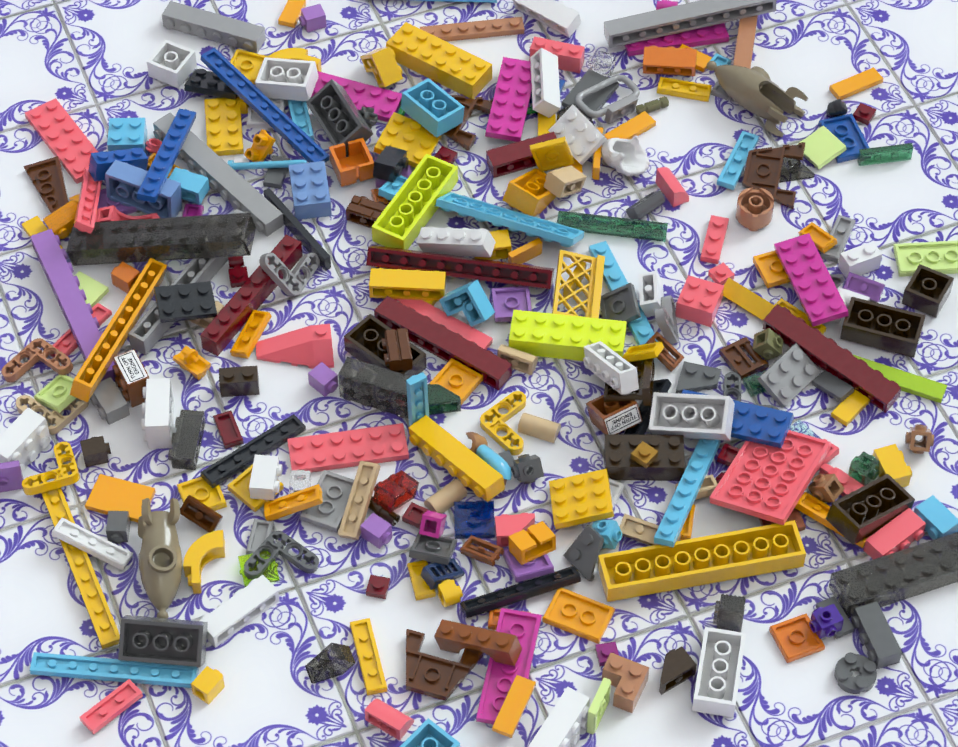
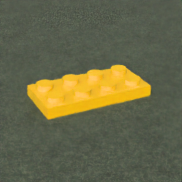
[204,97,244,156]

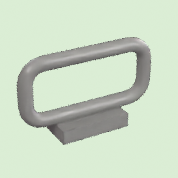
[575,74,640,124]

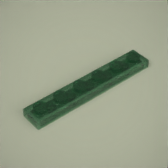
[557,211,668,242]

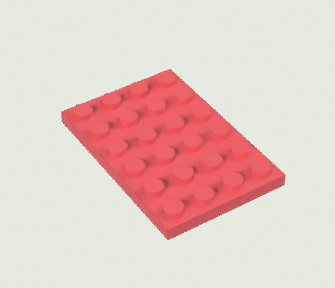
[709,430,831,525]

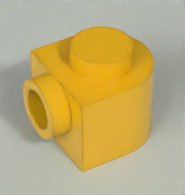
[437,579,463,607]

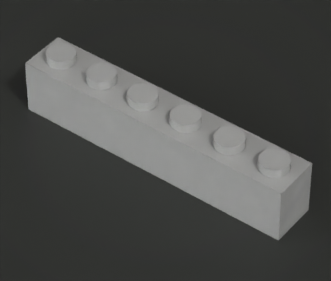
[162,1,266,53]

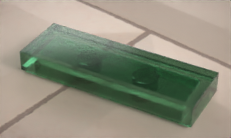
[857,143,913,166]

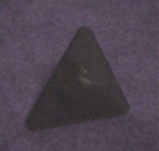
[779,158,815,183]

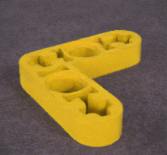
[480,391,526,455]
[22,442,80,496]

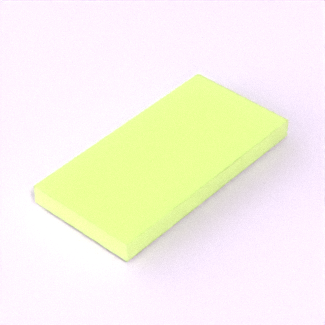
[893,240,958,277]

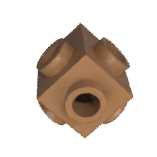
[905,424,934,454]
[808,474,844,503]

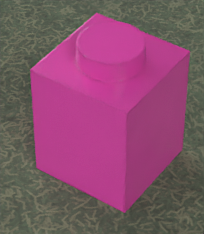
[419,510,447,538]

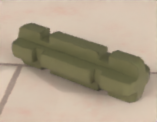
[635,96,669,115]

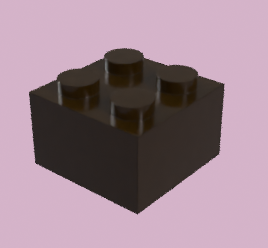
[902,264,954,318]

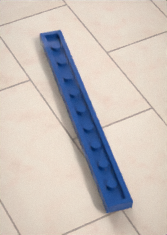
[200,48,330,163]

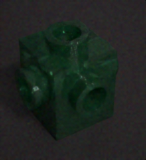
[848,451,880,486]

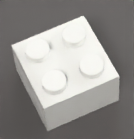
[147,39,197,88]

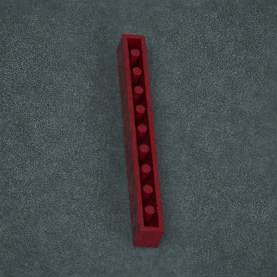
[366,245,555,289]

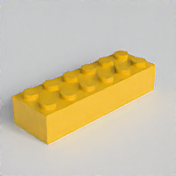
[386,22,492,99]

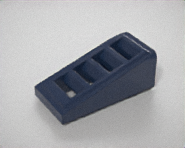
[420,558,465,590]

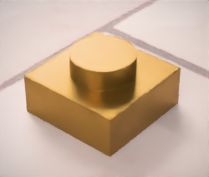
[630,441,659,468]

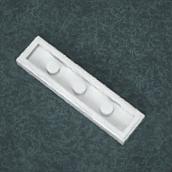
[51,518,133,571]

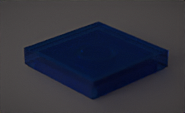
[454,501,495,539]

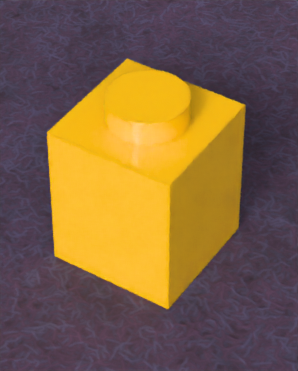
[191,666,225,705]

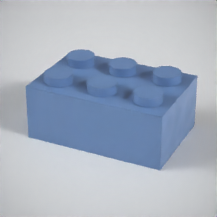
[289,161,332,220]

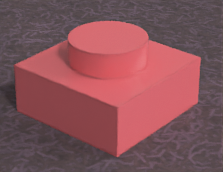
[708,262,735,285]

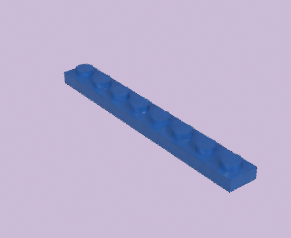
[137,109,196,203]

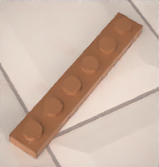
[420,17,524,41]

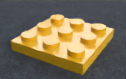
[373,112,442,168]
[549,468,614,530]

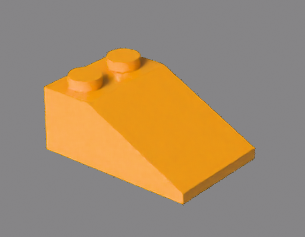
[503,168,556,216]

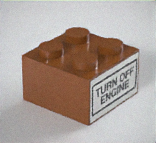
[112,349,149,408]
[586,393,642,434]

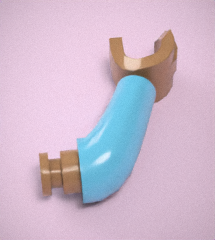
[466,432,512,492]

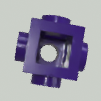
[809,604,844,639]

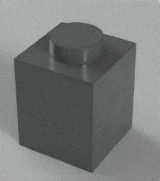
[106,511,131,543]

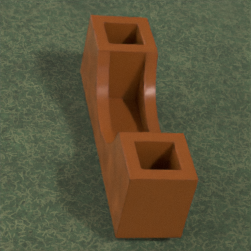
[434,619,522,666]

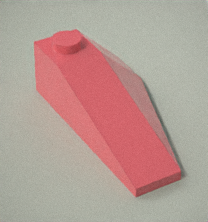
[256,324,334,369]

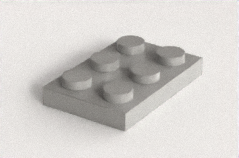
[757,343,821,408]
[300,470,354,533]

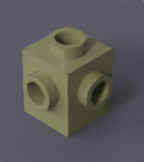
[753,328,783,361]

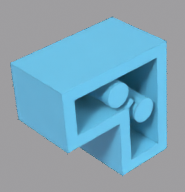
[439,279,495,327]

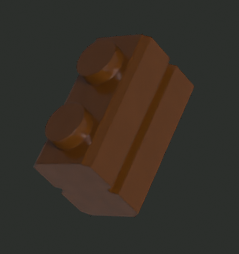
[346,195,387,228]
[381,328,413,372]

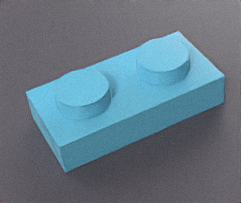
[378,176,408,200]

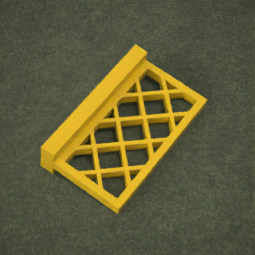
[552,250,605,318]

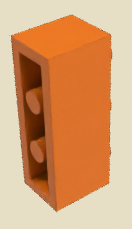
[643,46,697,76]

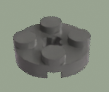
[834,652,877,694]

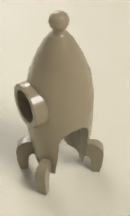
[707,61,808,138]
[138,498,182,618]

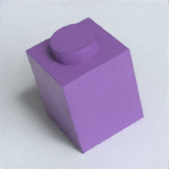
[299,4,327,32]
[308,362,339,397]
[360,513,393,549]

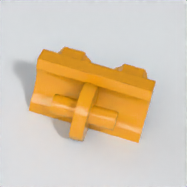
[244,129,276,162]
[173,346,211,380]

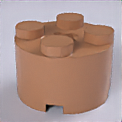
[736,187,774,231]

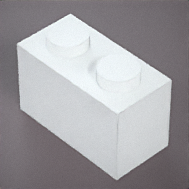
[838,241,882,279]
[639,270,664,317]
[249,455,283,500]

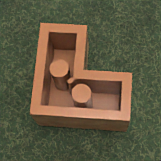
[602,653,649,713]

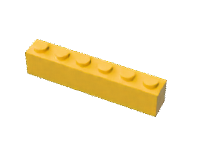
[408,415,505,502]

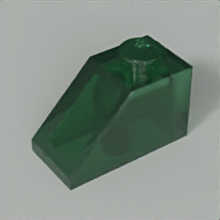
[427,384,461,415]

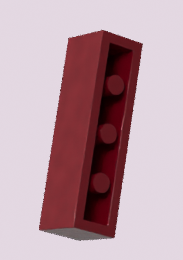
[486,132,557,178]

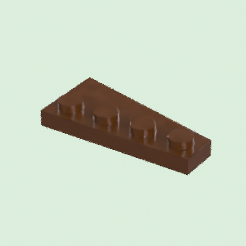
[23,156,69,213]

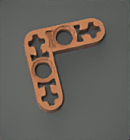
[1,338,73,382]

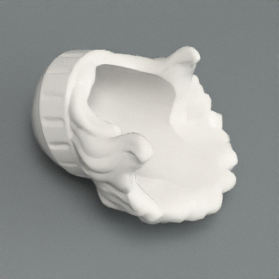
[601,135,650,176]

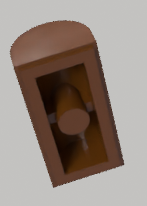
[180,495,223,533]

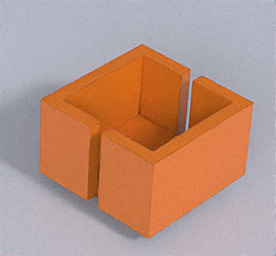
[329,138,374,187]

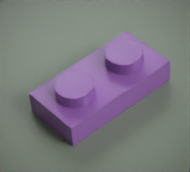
[843,272,885,302]

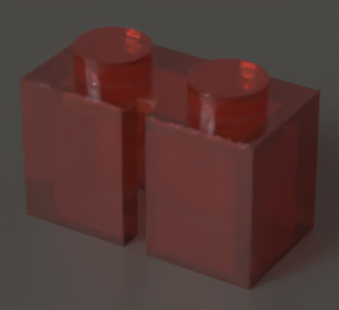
[372,470,419,513]

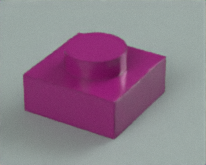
[595,641,619,667]

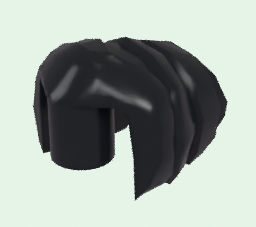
[826,99,848,117]

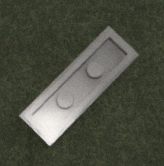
[821,215,856,263]

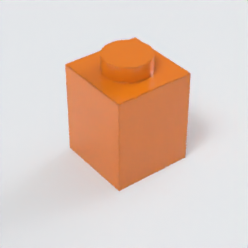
[111,261,140,293]

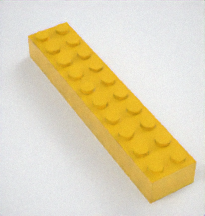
[598,520,806,602]

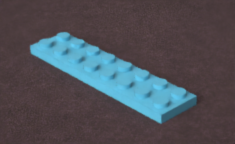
[435,192,585,247]

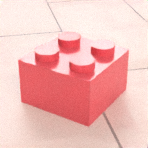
[676,275,724,327]

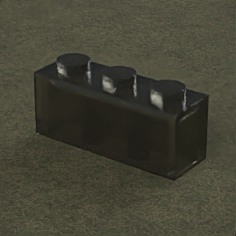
[168,409,206,470]

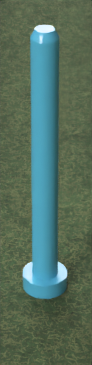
[228,160,307,170]

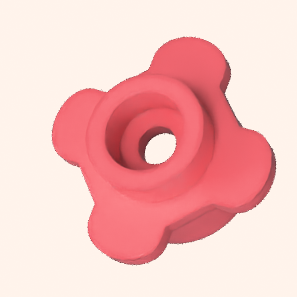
[145,138,162,154]

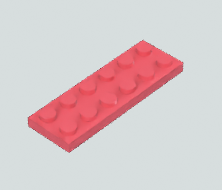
[25,98,98,184]
[287,423,409,475]

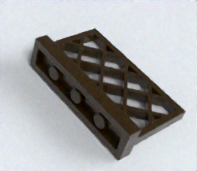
[603,358,655,406]

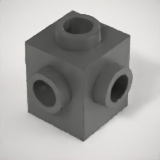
[512,454,544,484]

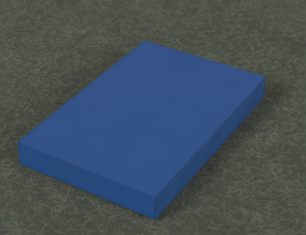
[818,113,872,163]

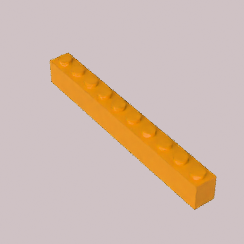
[70,258,167,403]

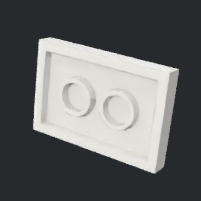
[548,104,607,165]

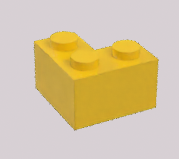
[360,46,403,88]

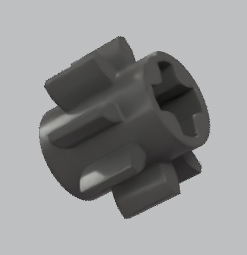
[359,107,378,129]

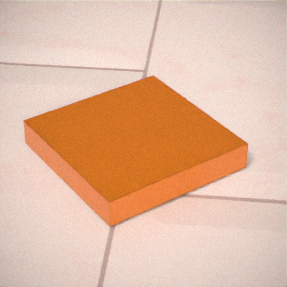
[769,613,825,663]

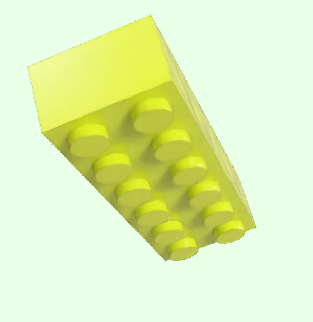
[372,154,458,250]
[509,310,627,361]

